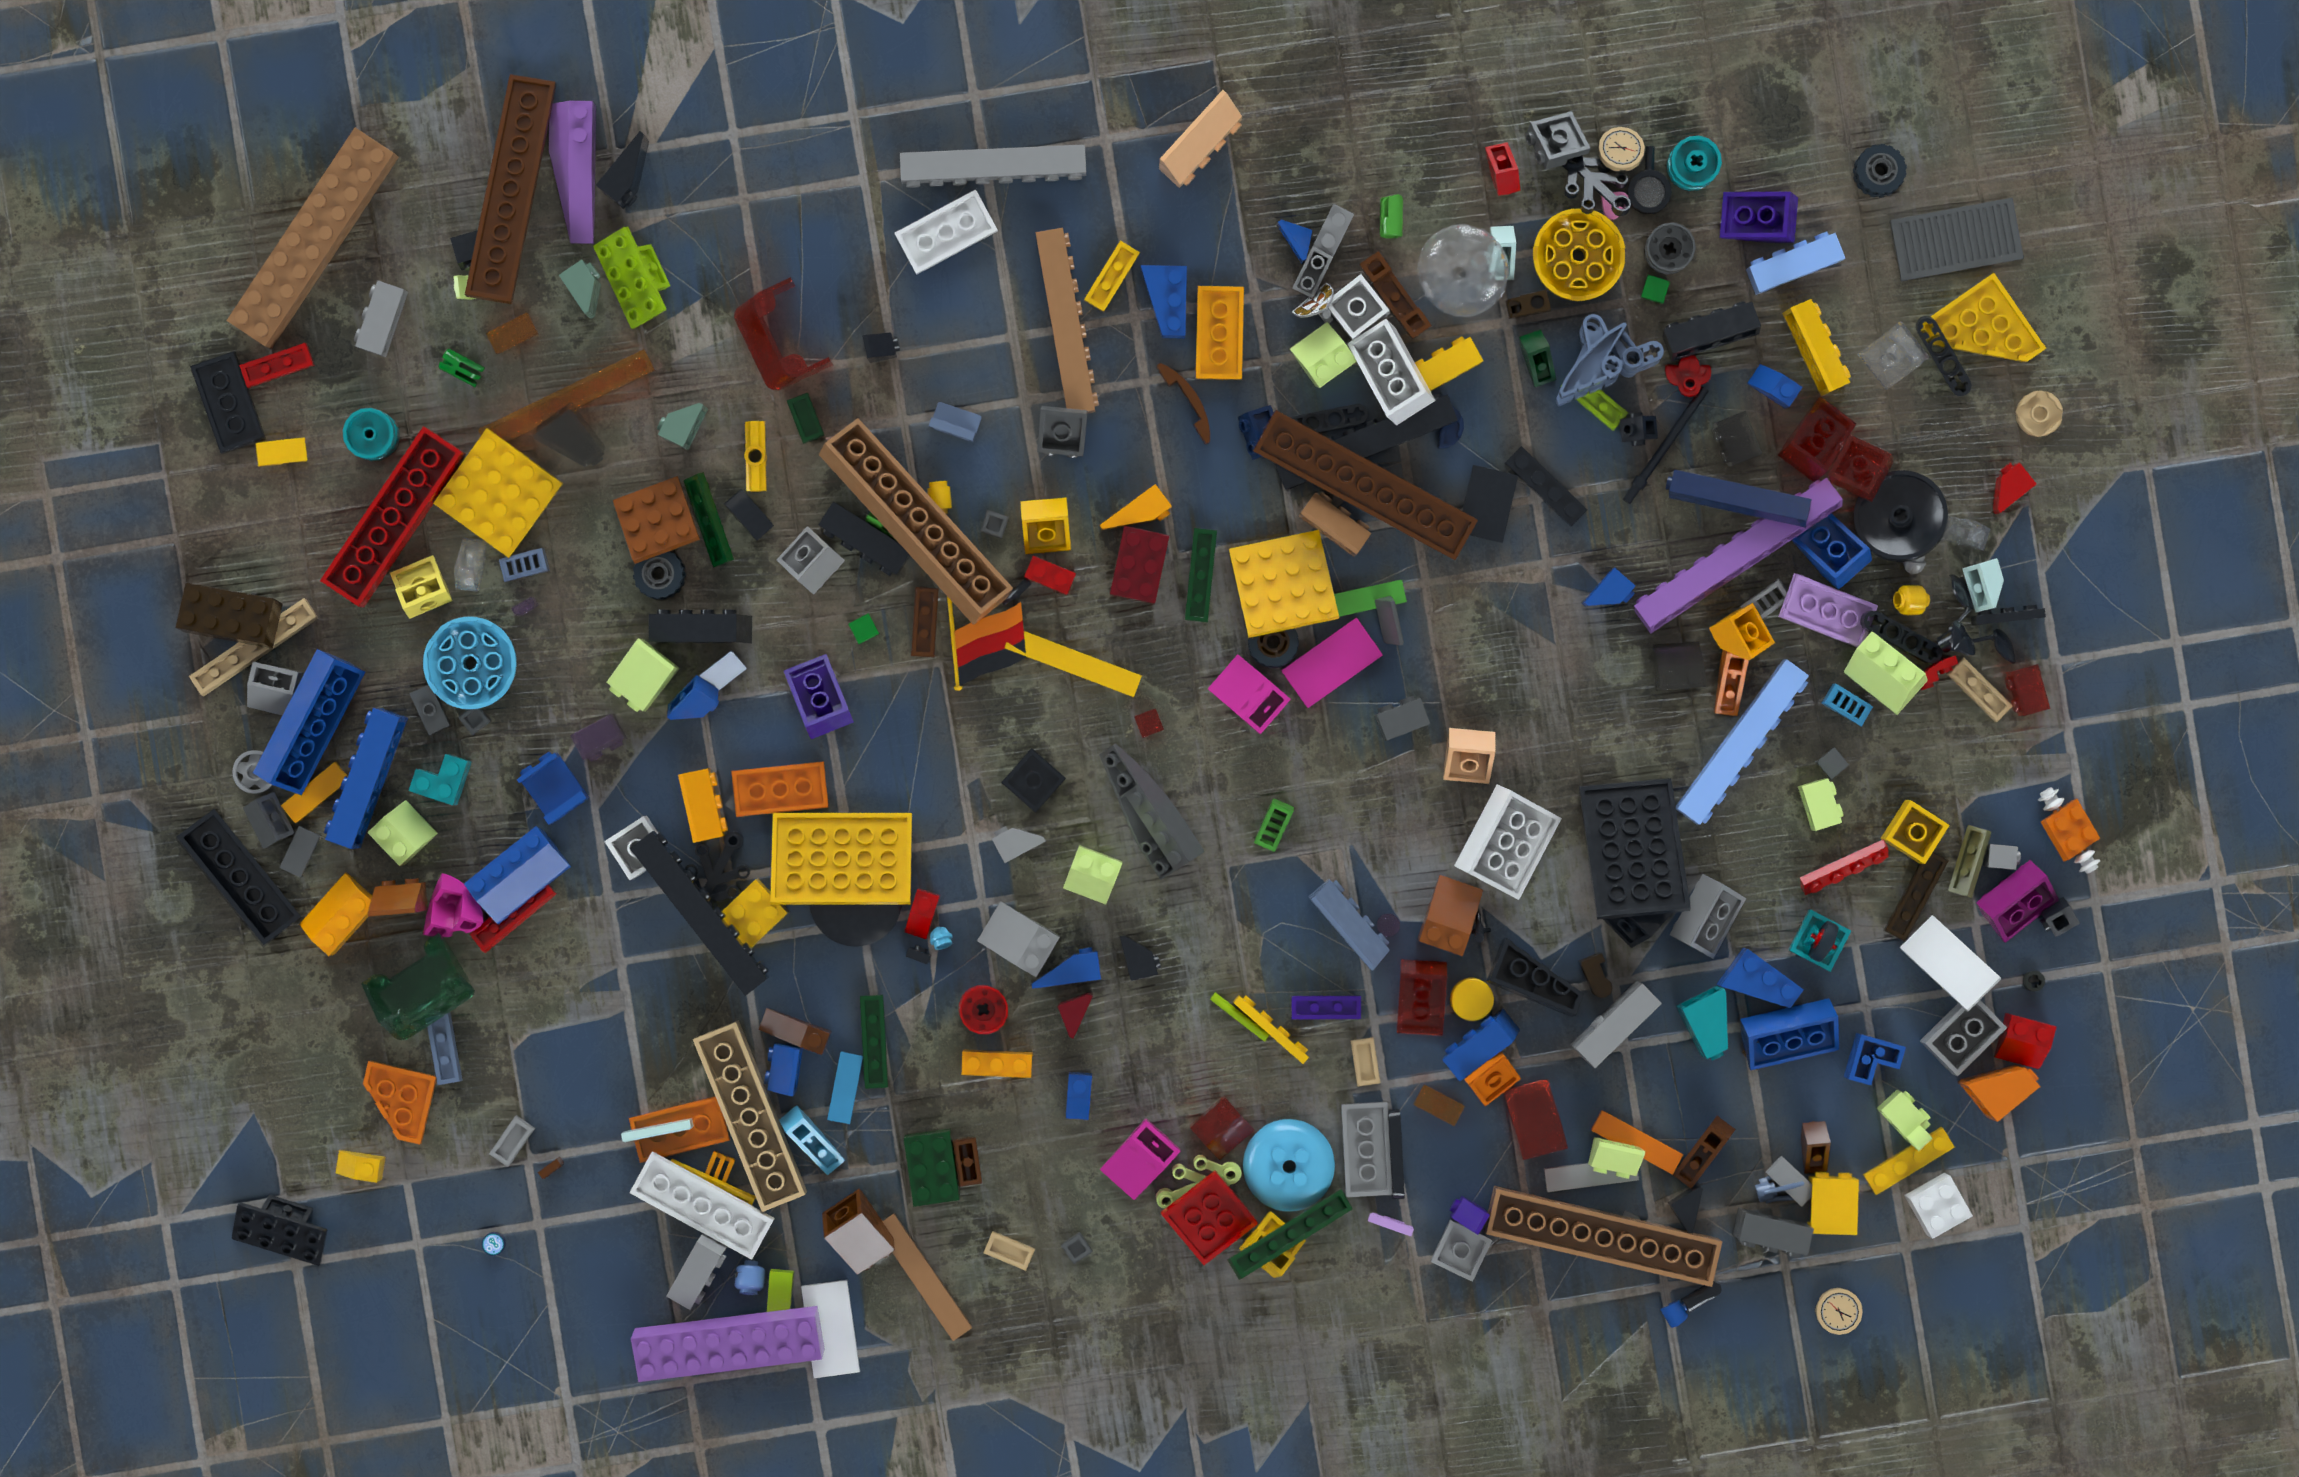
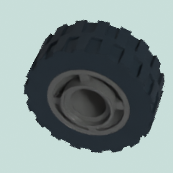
[1853,144,1907,198]
[633,551,686,600]

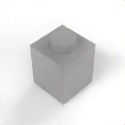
[1983,844,2021,870]

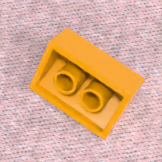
[678,768,728,843]
[299,872,372,956]

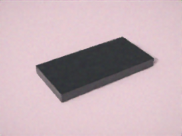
[190,351,266,454]

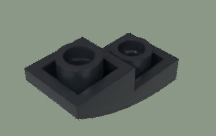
[724,489,774,541]

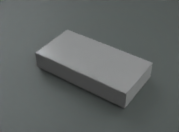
[489,1115,535,1167]

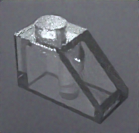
[1942,516,1991,551]
[454,538,486,592]

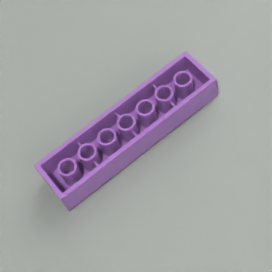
[631,1306,825,1382]

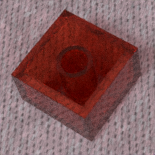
[1828,435,1893,502]

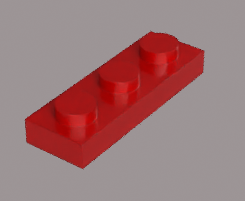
[239,343,315,388]

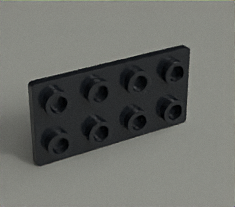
[232,1194,328,1266]

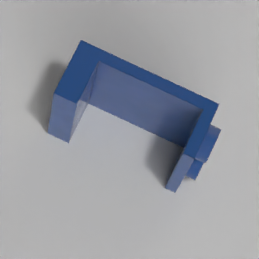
[517,752,590,825]

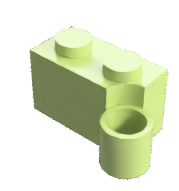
[1877,1090,1933,1151]

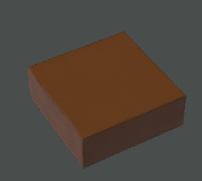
[538,1156,564,1179]

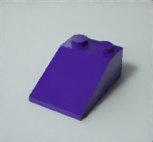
[1720,192,1798,243]
[784,654,854,739]

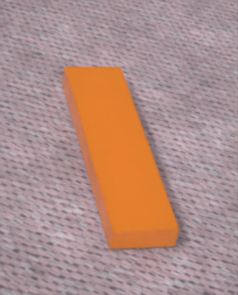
[1591,1110,1684,1175]

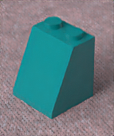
[1676,986,1728,1060]

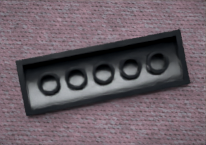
[176,809,301,948]

